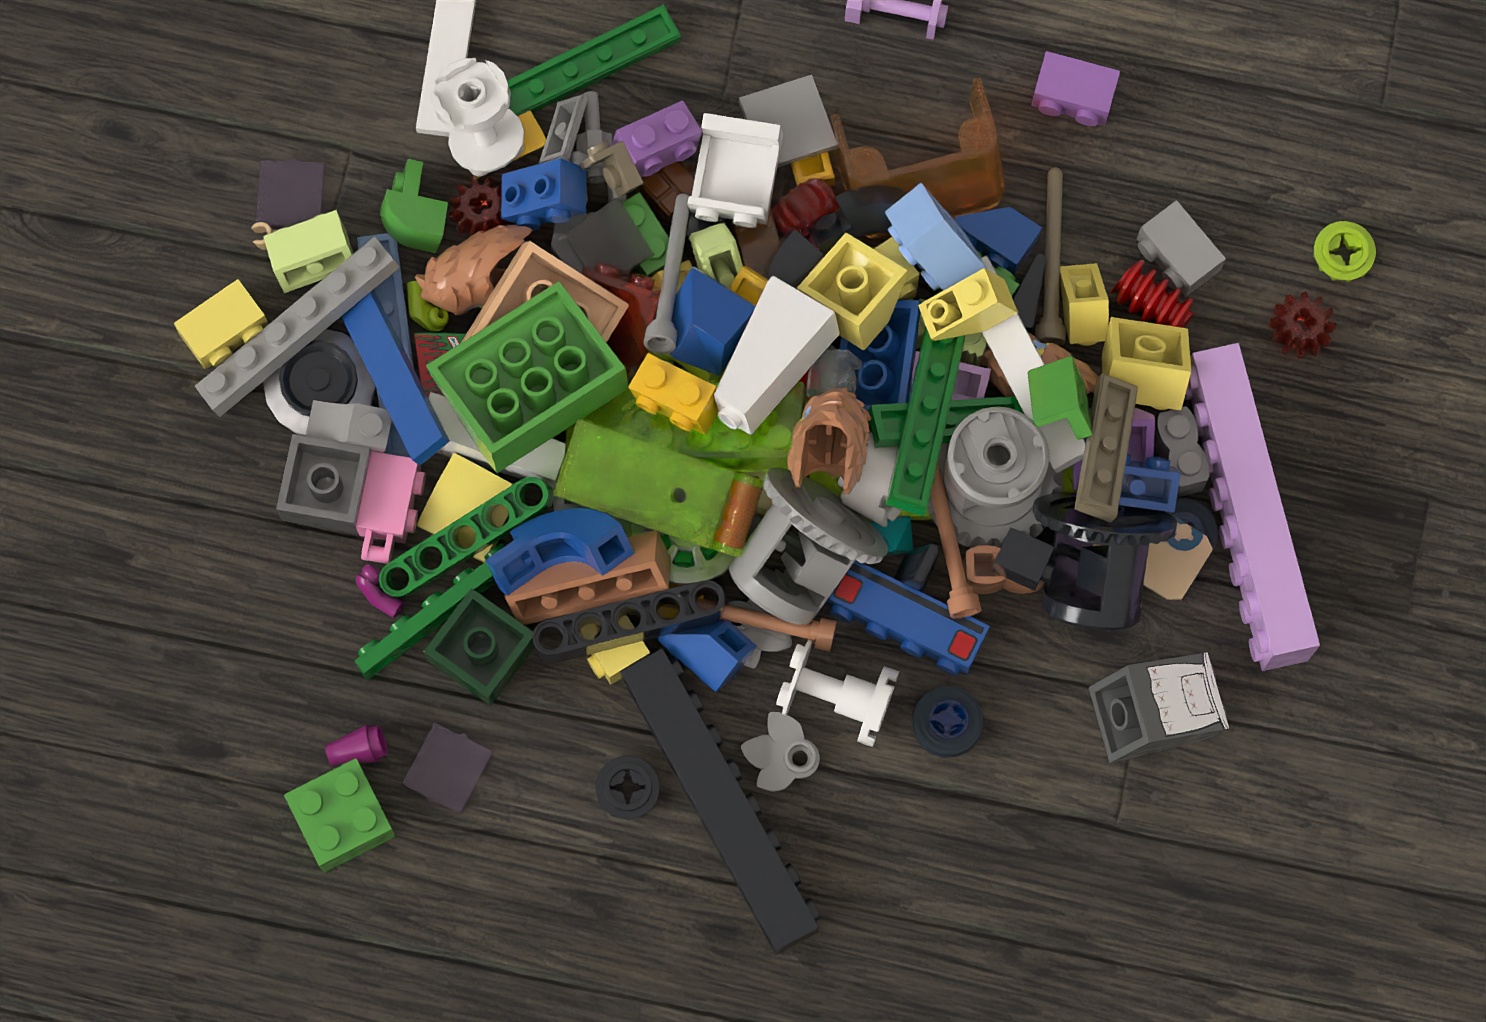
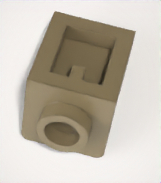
[579,140,643,198]

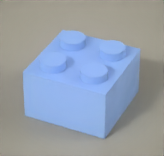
[885,182,987,291]

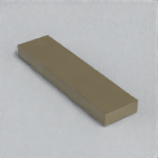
[1074,373,1138,523]

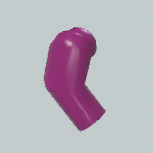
[356,564,405,619]

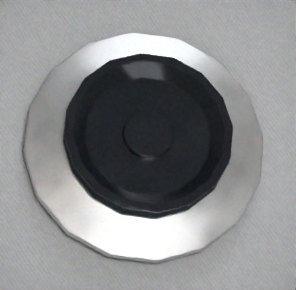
[263,329,376,436]

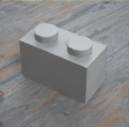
[1137,200,1226,297]

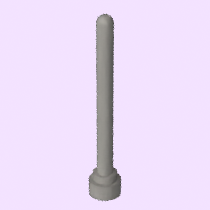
[644,193,690,354]

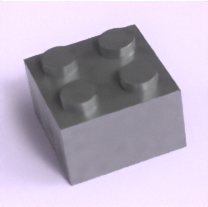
[276,434,372,534]

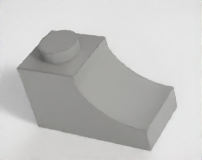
[305,400,392,453]

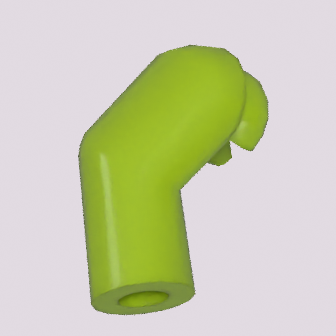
[407,281,449,332]

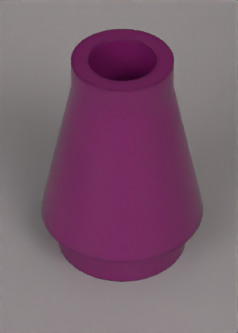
[325,724,388,767]

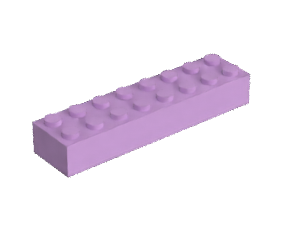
[1184,343,1320,671]

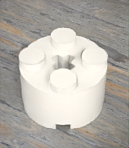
[838,432,902,527]

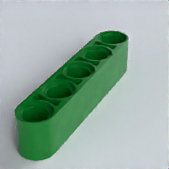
[379,477,554,597]

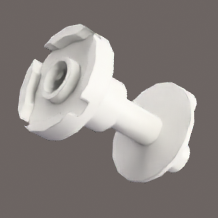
[431,58,525,176]
[776,640,899,747]

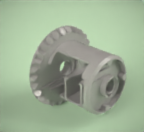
[927,407,1063,548]
[729,467,888,625]

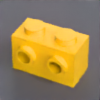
[628,353,719,435]

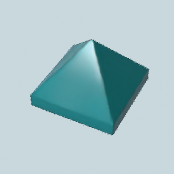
[871,515,913,556]

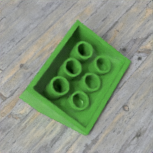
[426,281,629,473]

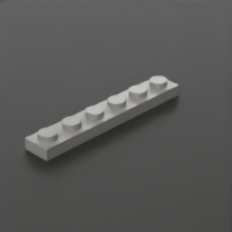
[195,236,400,417]

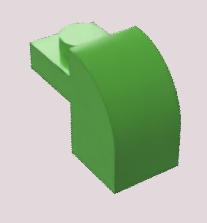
[380,159,448,253]

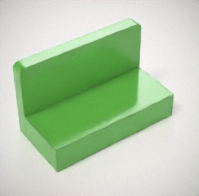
[1027,356,1093,440]

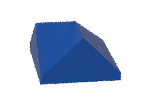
[670,267,756,376]

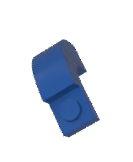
[485,508,634,596]

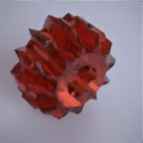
[449,176,509,237]
[773,178,839,238]
[1268,291,1336,359]

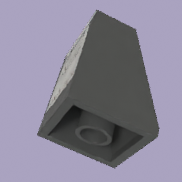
[1089,652,1229,763]

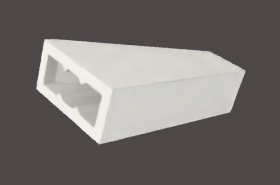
[714,276,840,435]
[429,392,574,488]

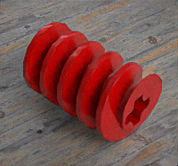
[1110,259,1196,328]

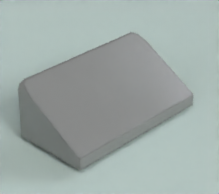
[539,94,588,164]

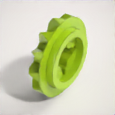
[1313,221,1376,283]

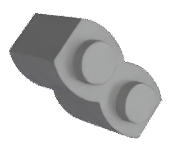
[1154,406,1209,498]

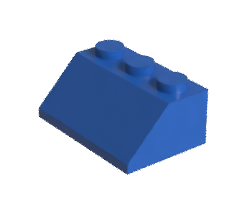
[834,300,922,426]

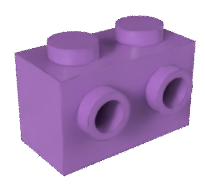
[611,100,703,177]

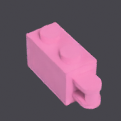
[356,451,426,564]

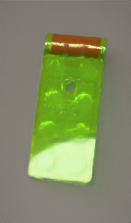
[553,418,764,557]

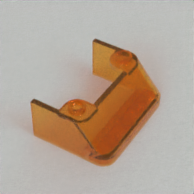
[831,78,1005,238]

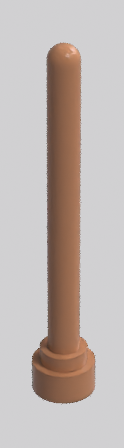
[930,460,982,618]
[663,598,837,652]

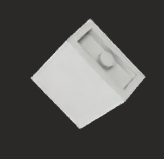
[687,113,783,228]

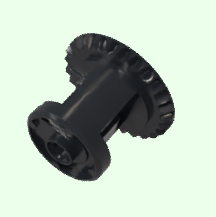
[1033,493,1177,630]

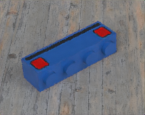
[825,560,990,676]

